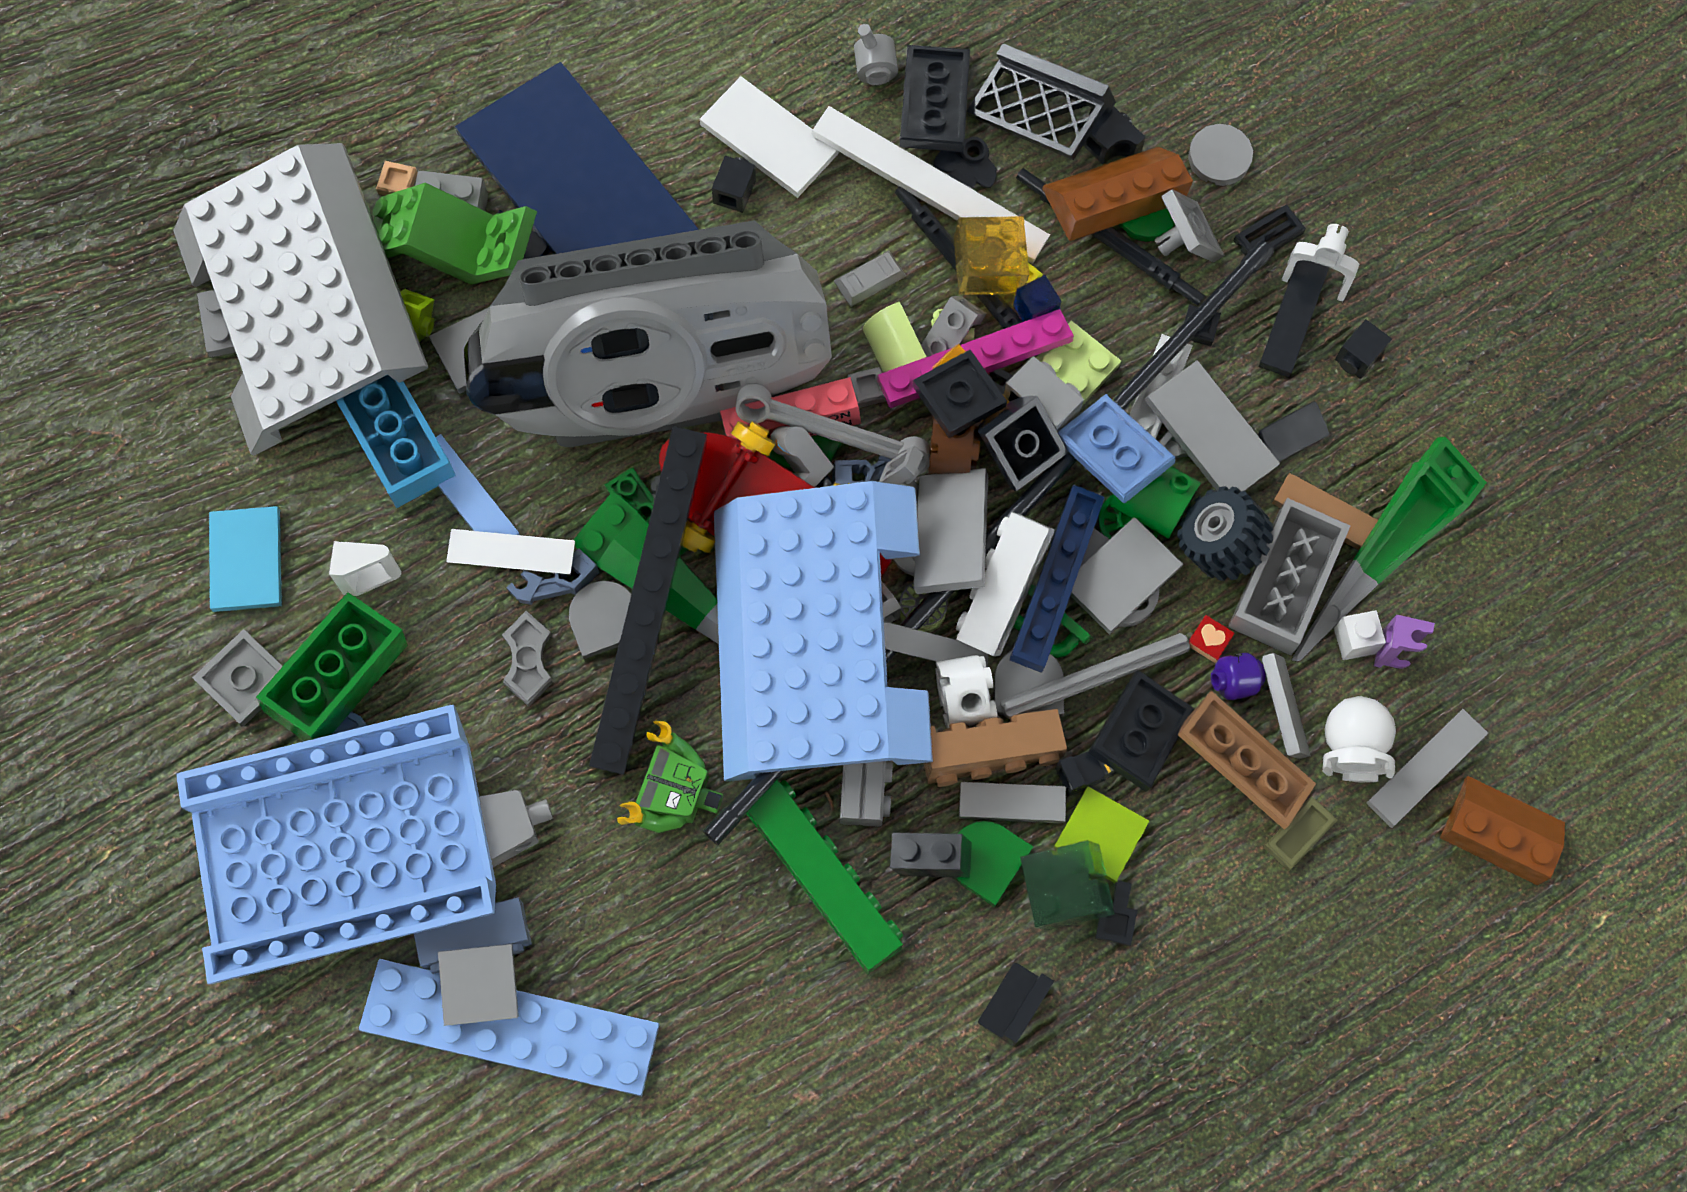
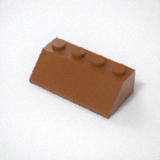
[1042,147,1193,241]

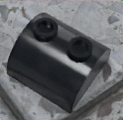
[978,395,1069,491]

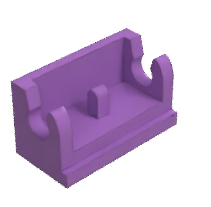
[1374,615,1435,669]

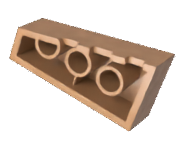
[924,709,1067,787]

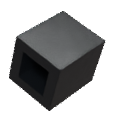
[712,156,756,213]
[1335,319,1392,379]

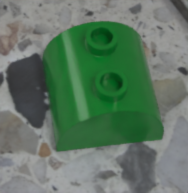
[1110,466,1202,539]

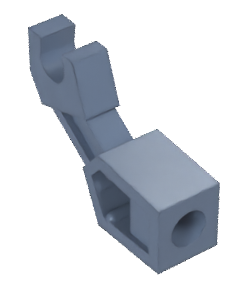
[832,456,892,485]
[506,549,600,605]

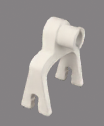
[1282,224,1359,302]

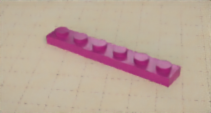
[877,309,1074,408]

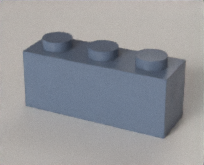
[414,897,532,974]

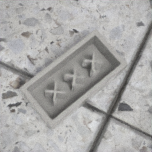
[1228,498,1350,655]

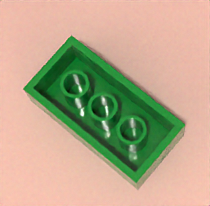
[256,592,408,741]

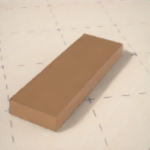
[1272,473,1378,550]

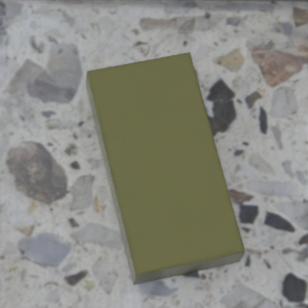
[1263,796,1338,871]

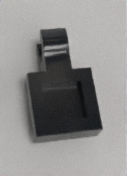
[1095,880,1138,947]

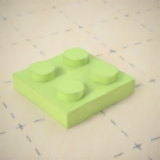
[1036,320,1121,406]

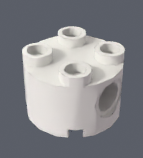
[935,655,998,728]

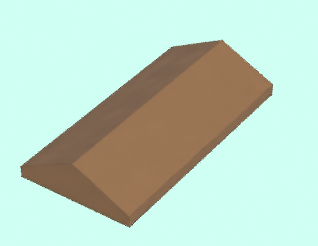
[1178,691,1316,830]

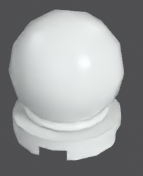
[1322,696,1396,783]

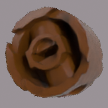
[928,417,981,475]

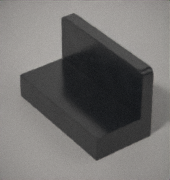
[978,963,1054,1047]

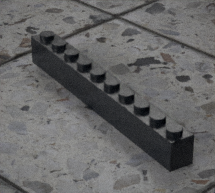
[589,426,707,775]

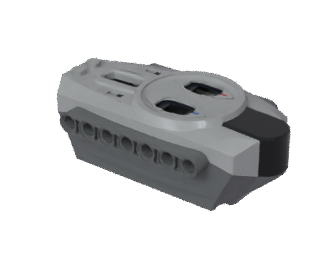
[464,220,832,447]

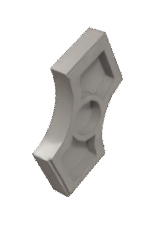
[502,611,553,707]

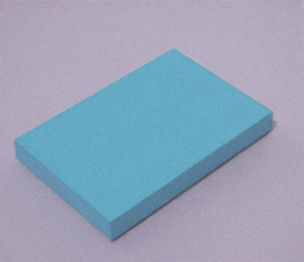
[209,506,282,612]

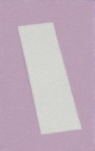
[446,529,575,574]

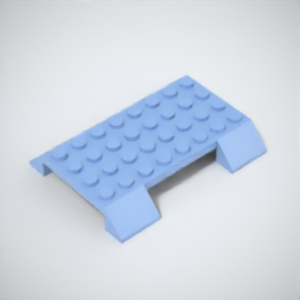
[714,481,933,782]

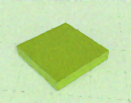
[1053,786,1149,883]

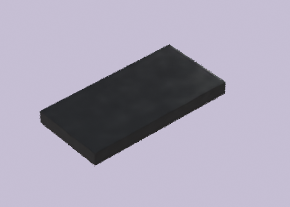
[899,45,970,152]

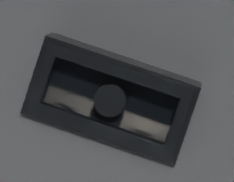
[1258,401,1329,463]

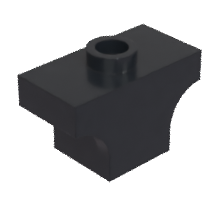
[1083,107,1146,164]

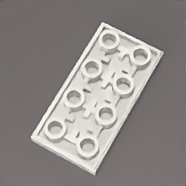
[700,76,839,198]

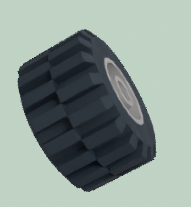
[1178,486,1274,581]

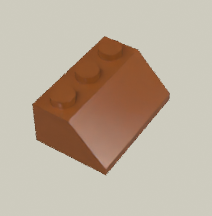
[1440,776,1565,885]

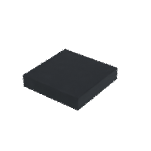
[912,350,1007,438]

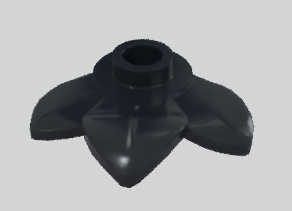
[933,137,996,189]

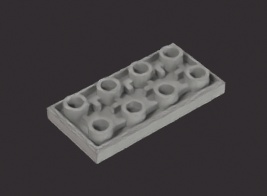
[1144,360,1280,491]
[914,468,988,594]

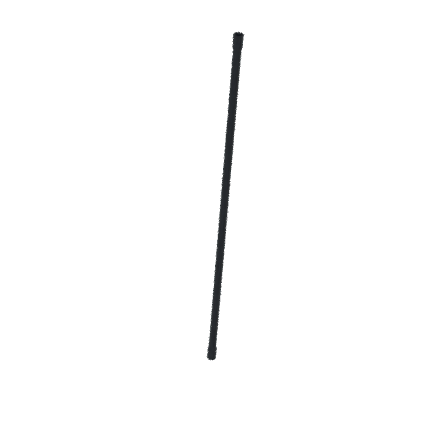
[703,240,1274,845]

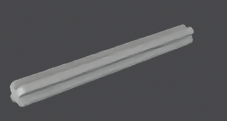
[1000,633,1190,719]

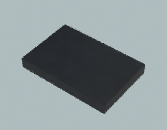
[1088,670,1195,792]

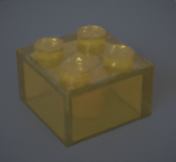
[954,216,1029,295]

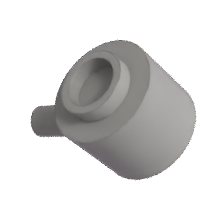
[854,24,898,85]

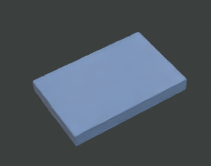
[1058,394,1175,503]

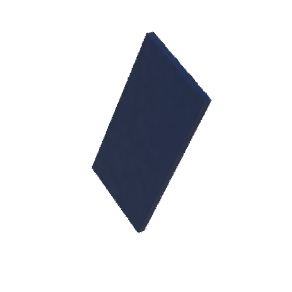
[455,62,699,254]

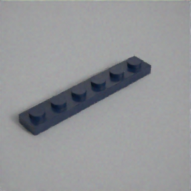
[1009,485,1105,673]

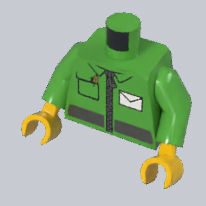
[617,721,723,833]

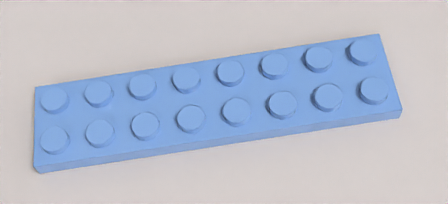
[359,959,660,1096]

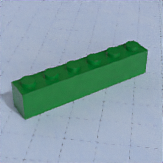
[746,780,904,975]

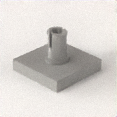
[1155,189,1225,262]

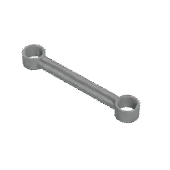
[736,384,930,475]

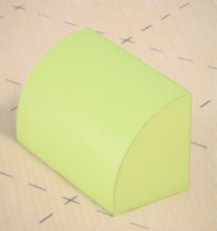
[863,302,926,373]

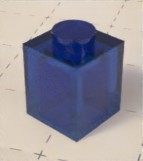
[1013,275,1062,322]

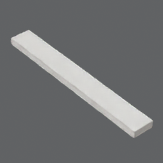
[812,106,1050,264]

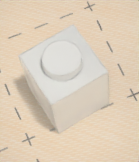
[1334,610,1386,660]

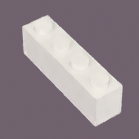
[956,512,1055,656]

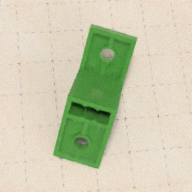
[373,182,537,285]

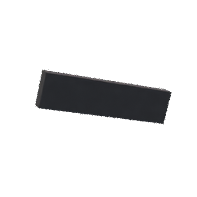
[1258,260,1329,378]

